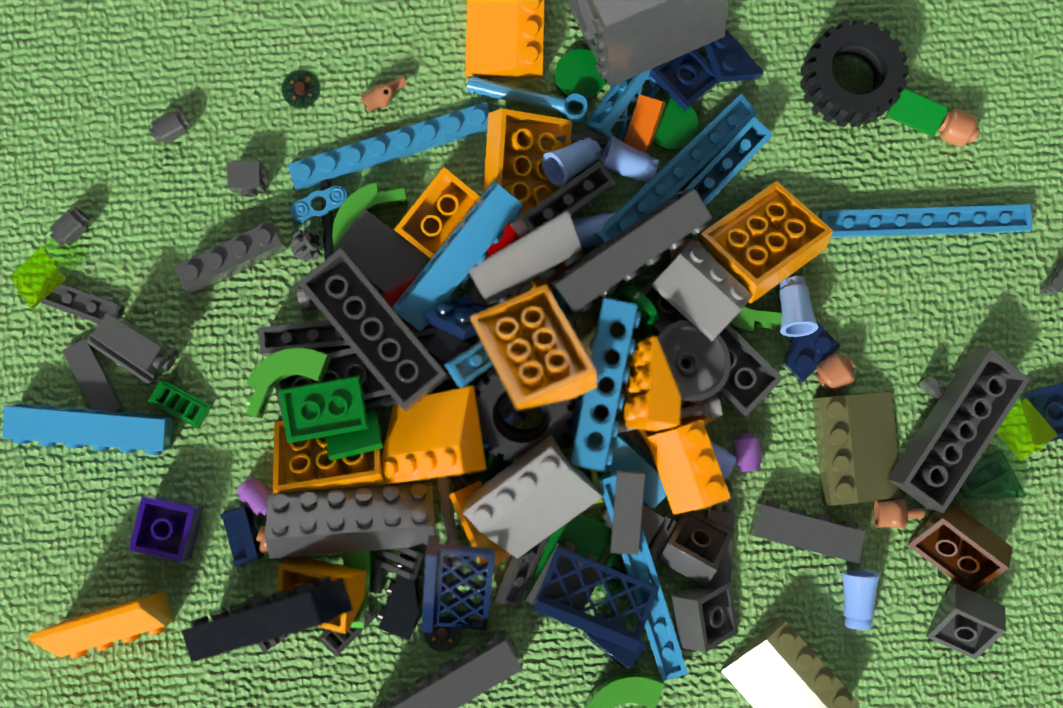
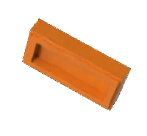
[624,94,666,153]

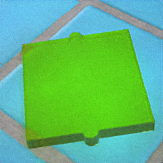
[9,246,66,309]
[996,398,1058,461]

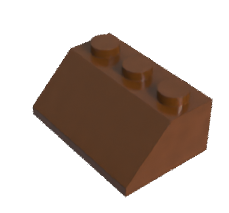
[908,502,1013,592]

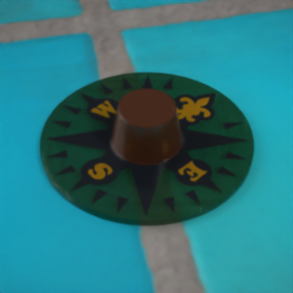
[282,70,320,108]
[423,611,463,652]

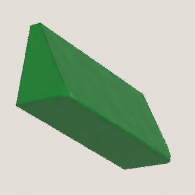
[886,89,949,137]

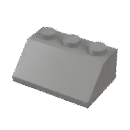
[651,240,753,341]

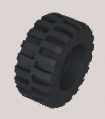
[800,20,909,127]
[474,366,575,462]

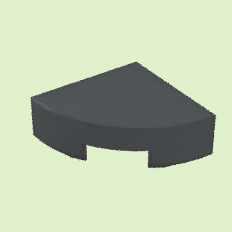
[917,376,945,402]

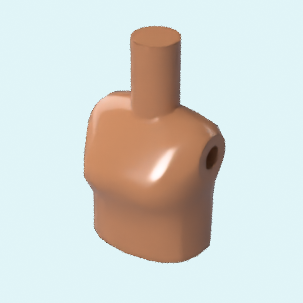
[359,75,407,112]
[873,498,925,528]

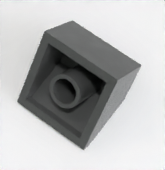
[658,510,735,587]
[672,581,738,653]
[927,584,1006,660]

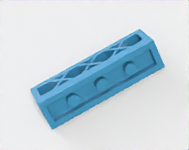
[586,69,661,141]

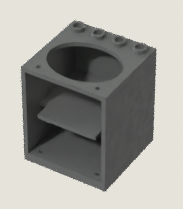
[567,0,729,87]

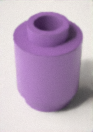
[733,433,763,472]
[236,477,273,516]

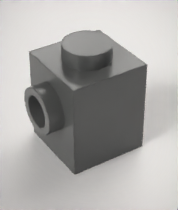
[227,161,269,197]

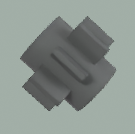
[290,228,324,262]

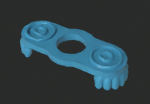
[290,186,350,224]

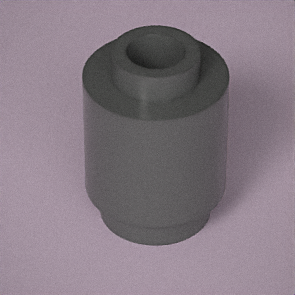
[149,109,191,145]
[50,207,91,246]

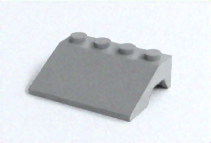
[469,212,582,307]
[463,435,603,559]

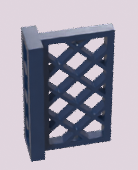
[421,535,495,633]
[531,547,659,652]

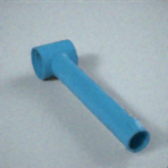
[467,75,588,125]

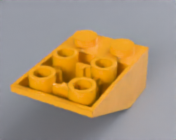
[623,337,681,431]

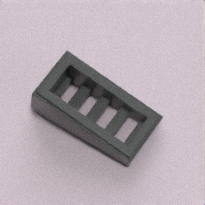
[318,607,377,657]

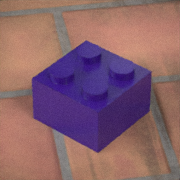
[129,495,204,562]

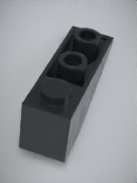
[377,553,421,640]

